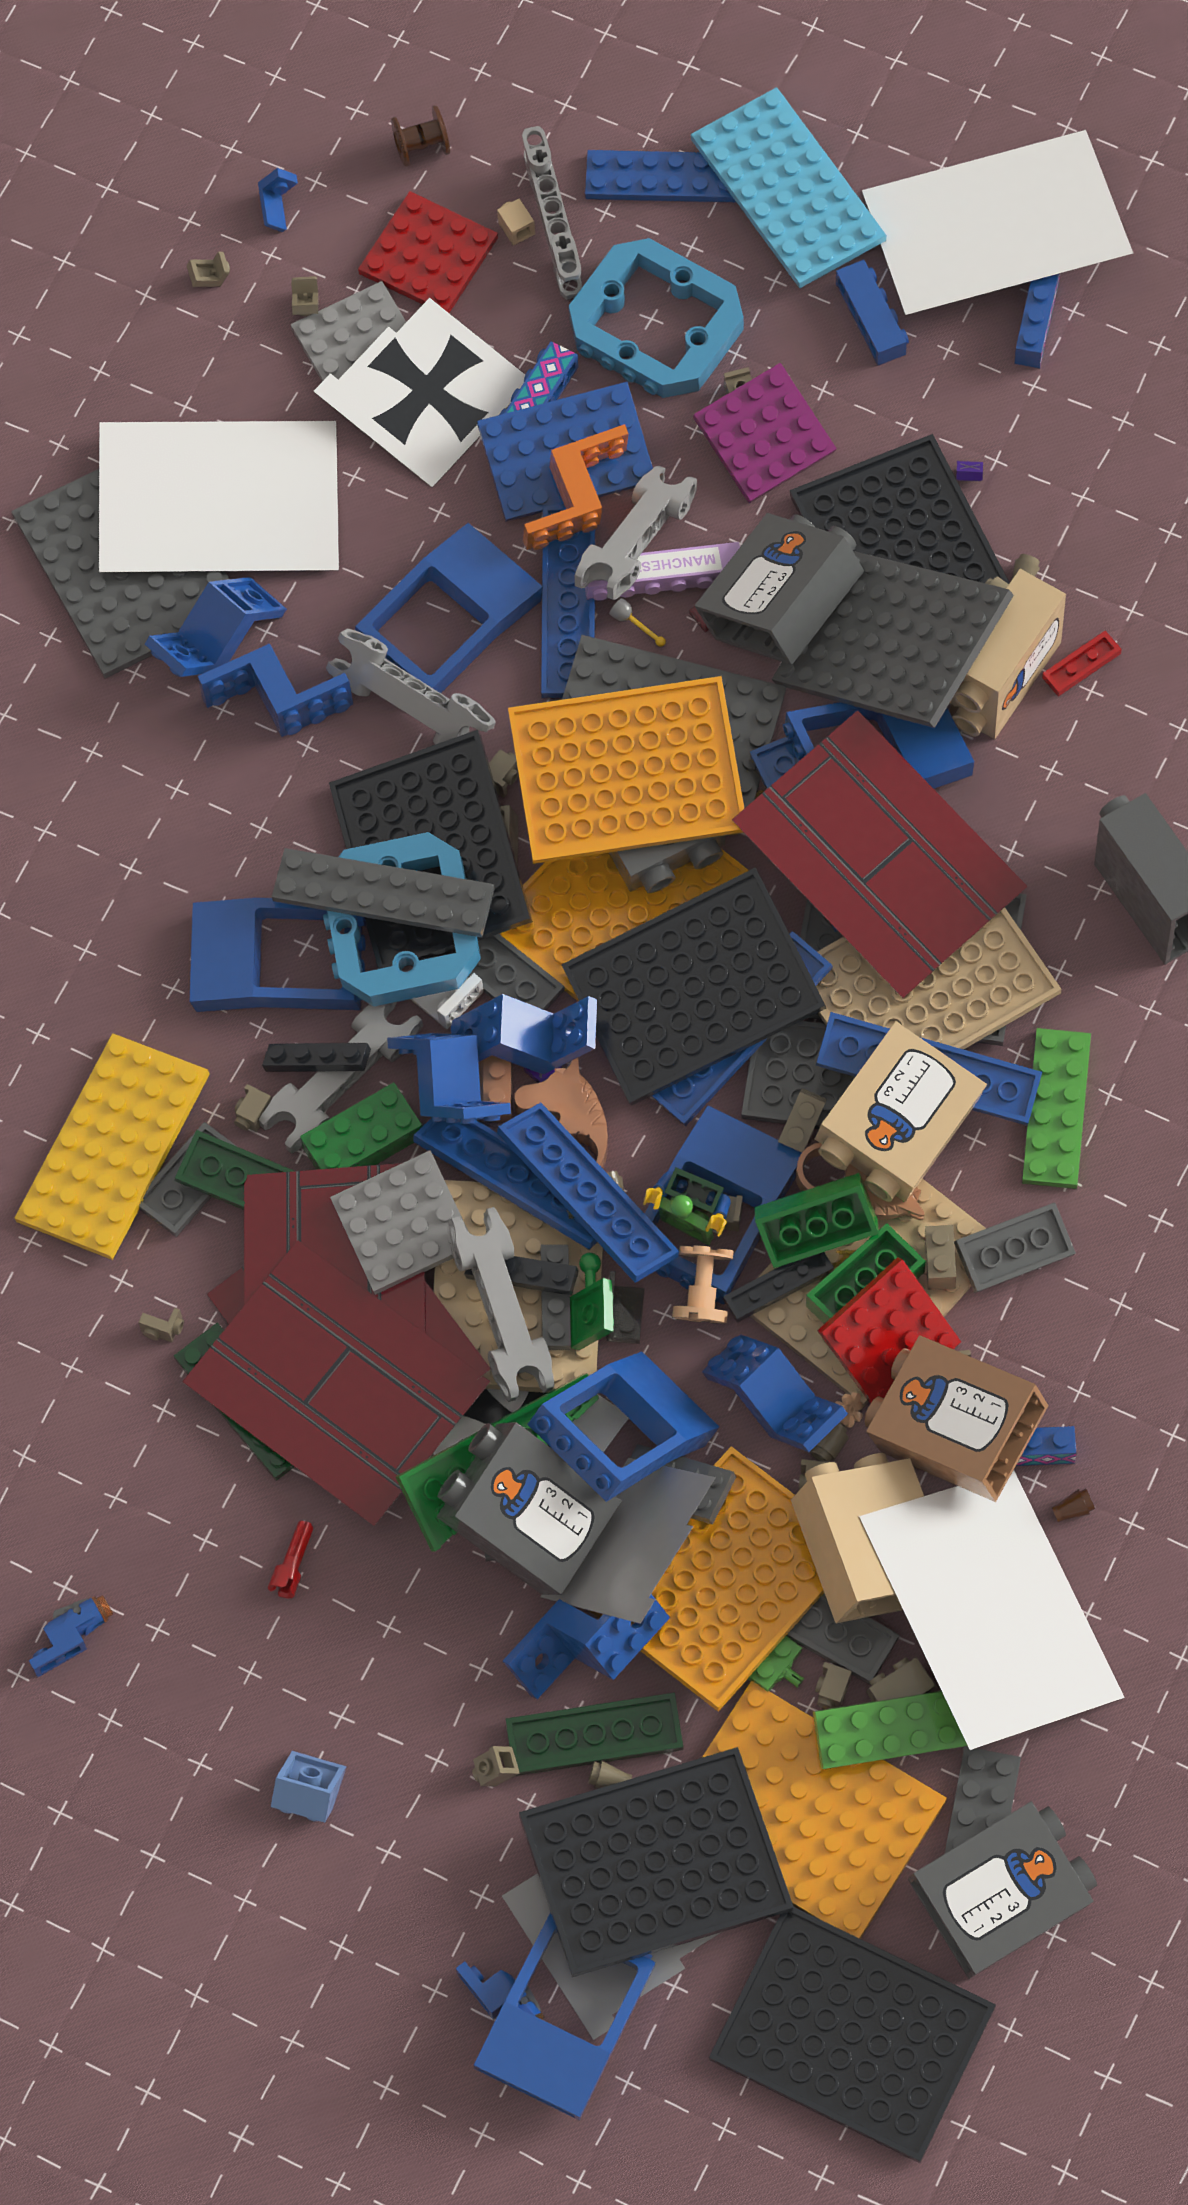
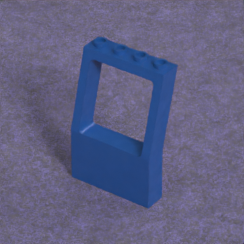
[355,523,543,693]
[783,702,975,789]
[190,898,366,1012]
[644,1106,802,1305]
[527,1351,720,1502]
[474,1912,656,2120]

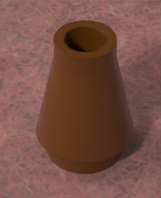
[1052,1489,1095,1522]

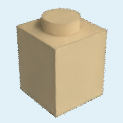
[497,199,535,246]

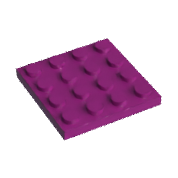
[693,363,837,503]

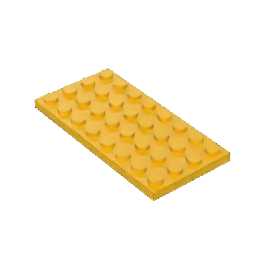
[15,1033,210,1260]

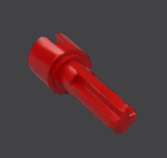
[268,1520,313,1599]

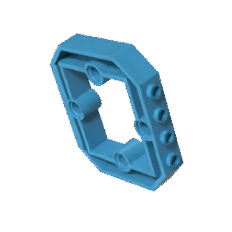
[569,238,744,398]
[323,832,481,1007]

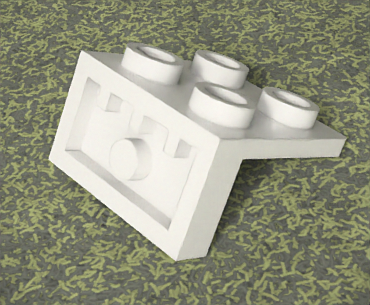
[411,973,483,1029]

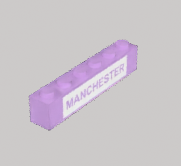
[585,542,740,600]

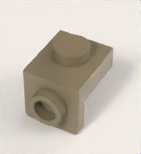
[186,252,230,287]
[291,276,319,316]
[138,1308,184,1342]

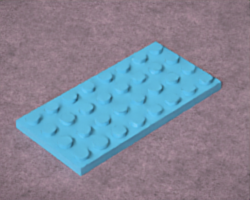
[691,87,887,289]

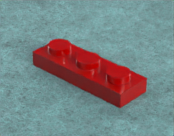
[1042,630,1122,697]

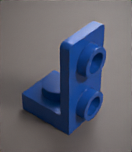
[258,168,298,232]

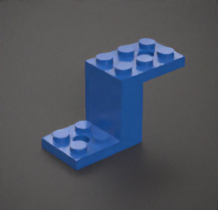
[144,577,287,677]
[198,644,353,737]
[451,994,597,1074]
[387,1033,511,1124]
[702,1334,848,1452]
[503,1594,670,1699]

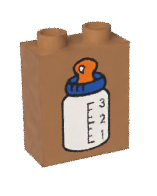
[865,1335,1049,1502]

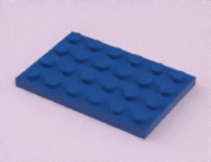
[477,382,653,522]

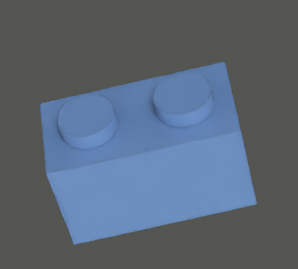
[271,1751,346,1823]

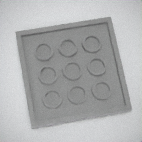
[291,281,406,382]
[330,1150,469,1295]

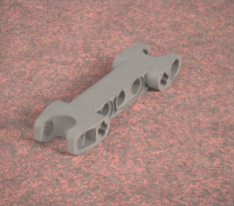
[522,126,582,300]
[575,466,697,600]
[326,629,496,745]
[258,1002,423,1154]
[449,1207,554,1402]

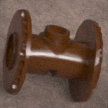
[391,105,450,166]

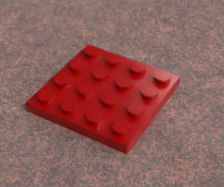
[358,191,498,313]
[817,1257,961,1404]

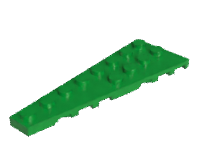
[396,1373,599,1551]

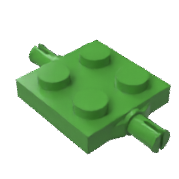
[748,1636,804,1692]

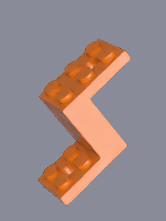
[523,424,629,550]

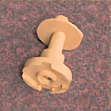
[672,1245,734,1324]

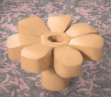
[835,1392,863,1428]

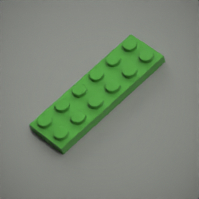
[1022,1028,1091,1189]
[813,1691,968,1769]

